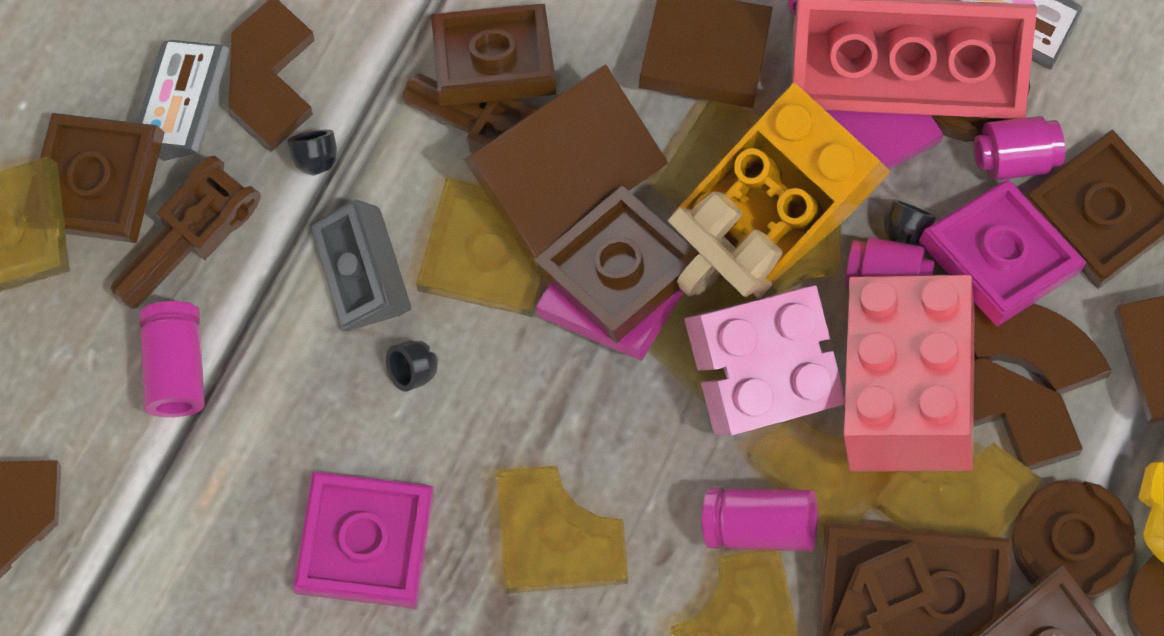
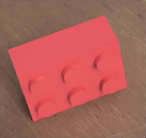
[844,275,975,471]

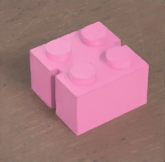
[684,285,845,436]

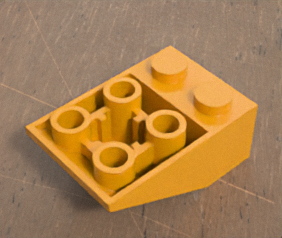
[673,82,891,284]

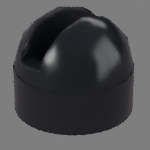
[287,129,337,176]
[884,199,937,246]
[386,340,438,392]

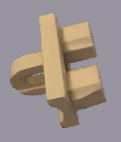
[668,191,783,298]

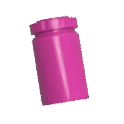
[139,301,205,418]
[701,487,818,551]

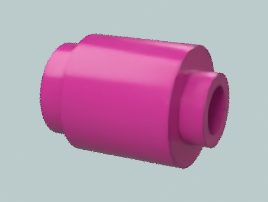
[974,116,1065,181]
[845,237,935,288]

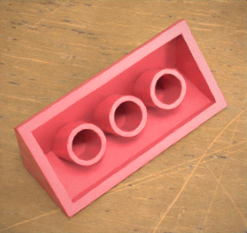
[792,0,1037,119]

